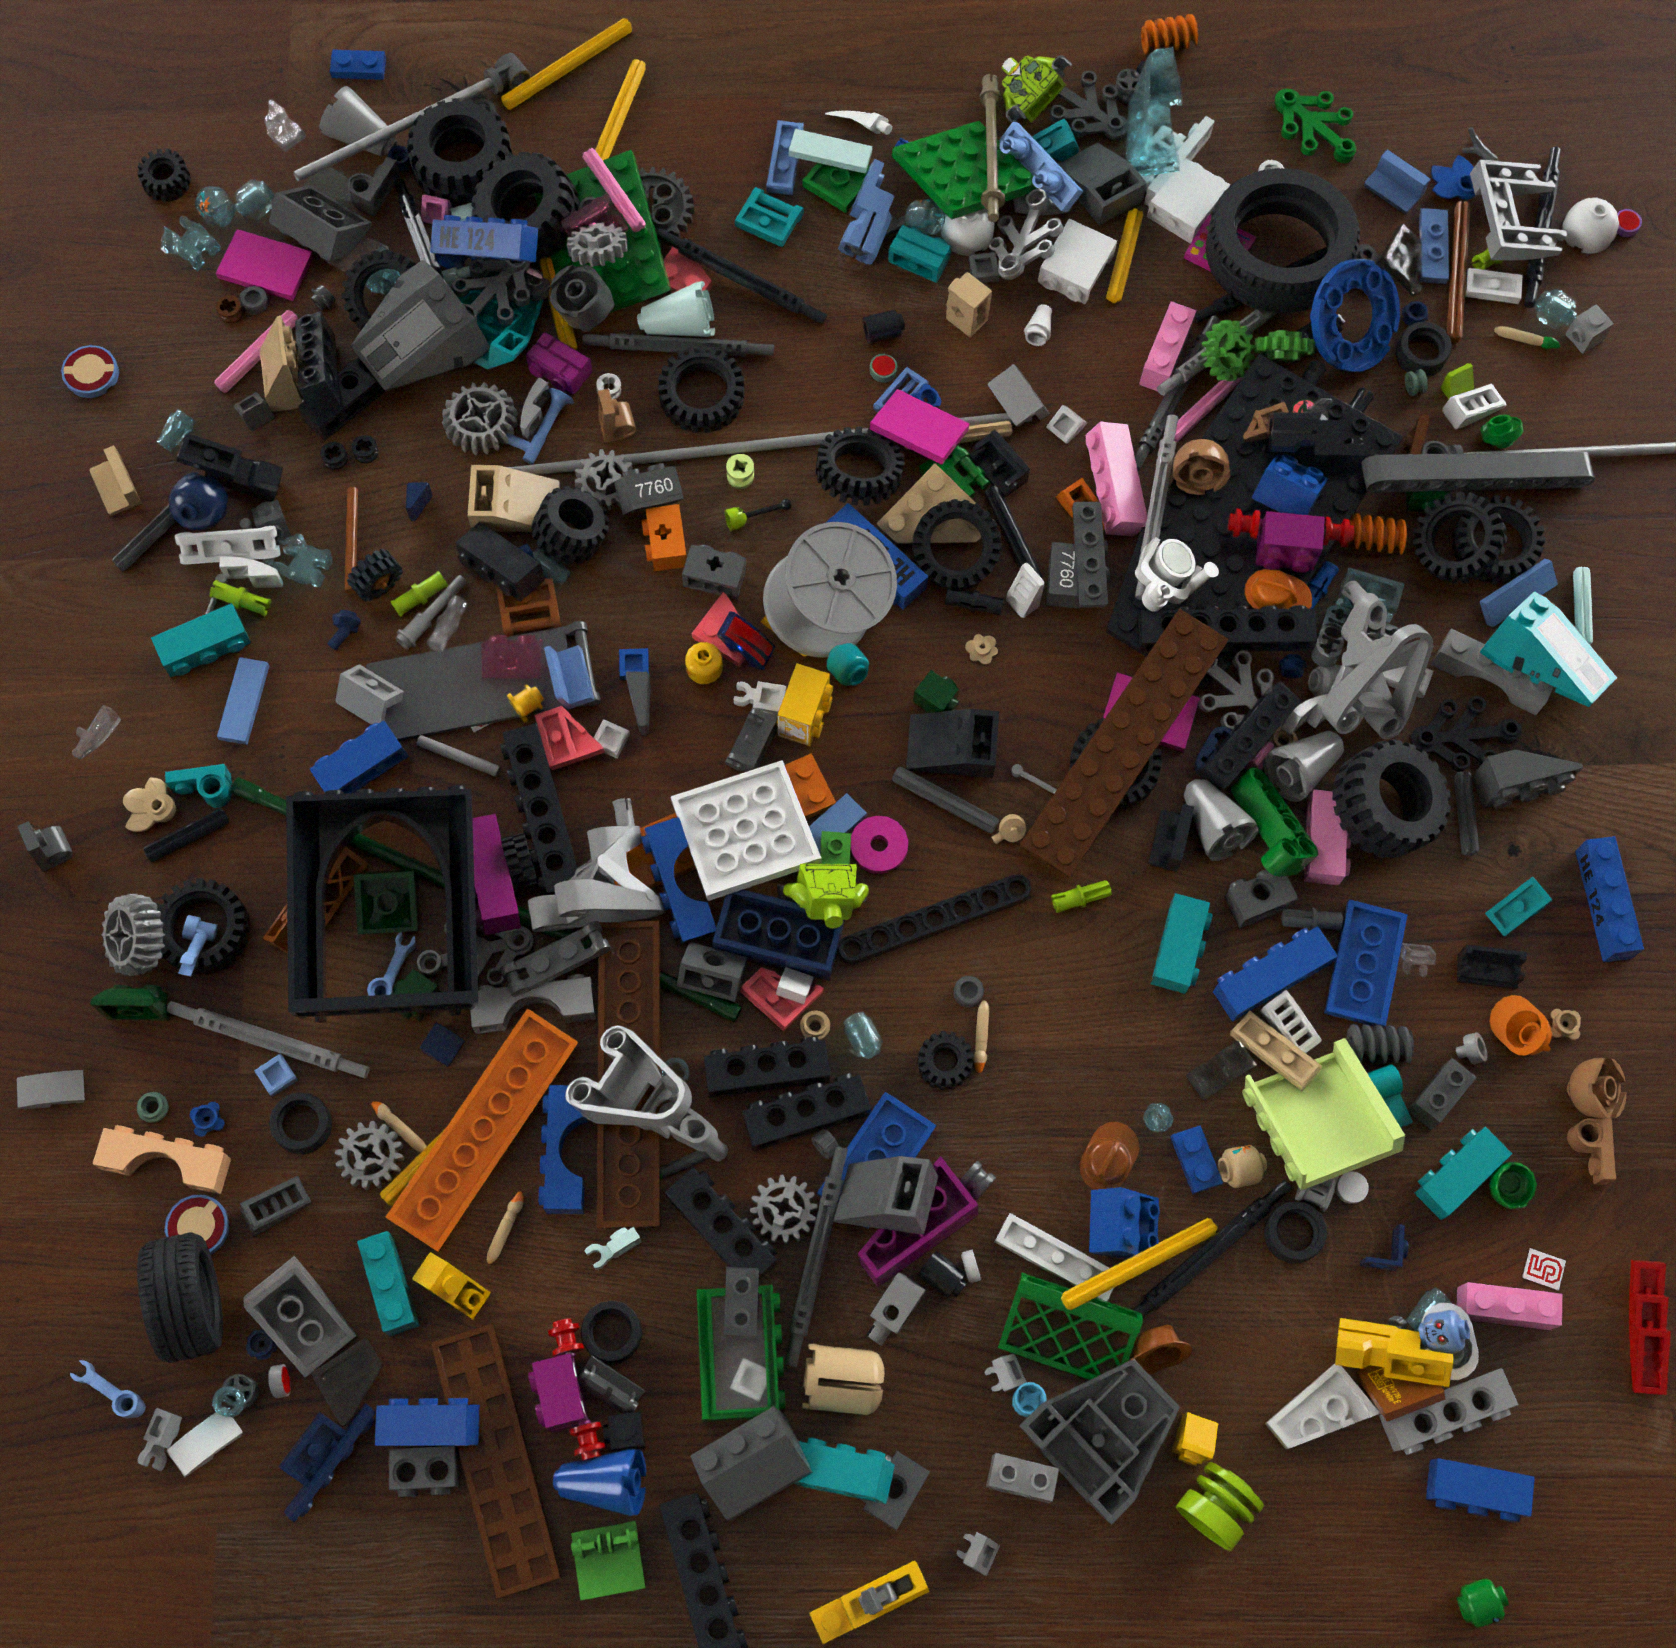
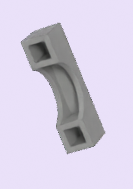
[1431,628,1554,715]
[470,974,596,1034]

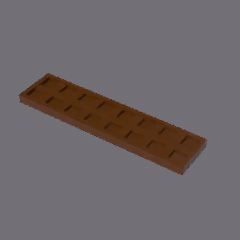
[431,1323,561,1599]

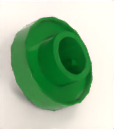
[1480,415,1524,449]

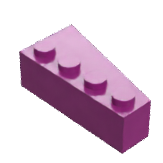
[858,1156,978,1288]

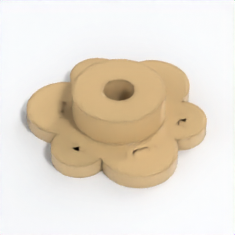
[965,634,998,665]

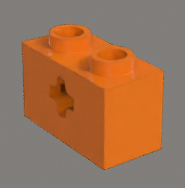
[641,504,687,571]

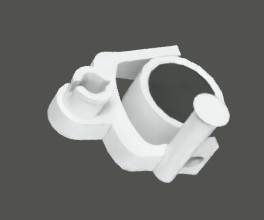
[1135,537,1219,612]

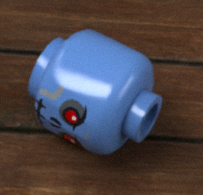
[1419,1310,1470,1353]

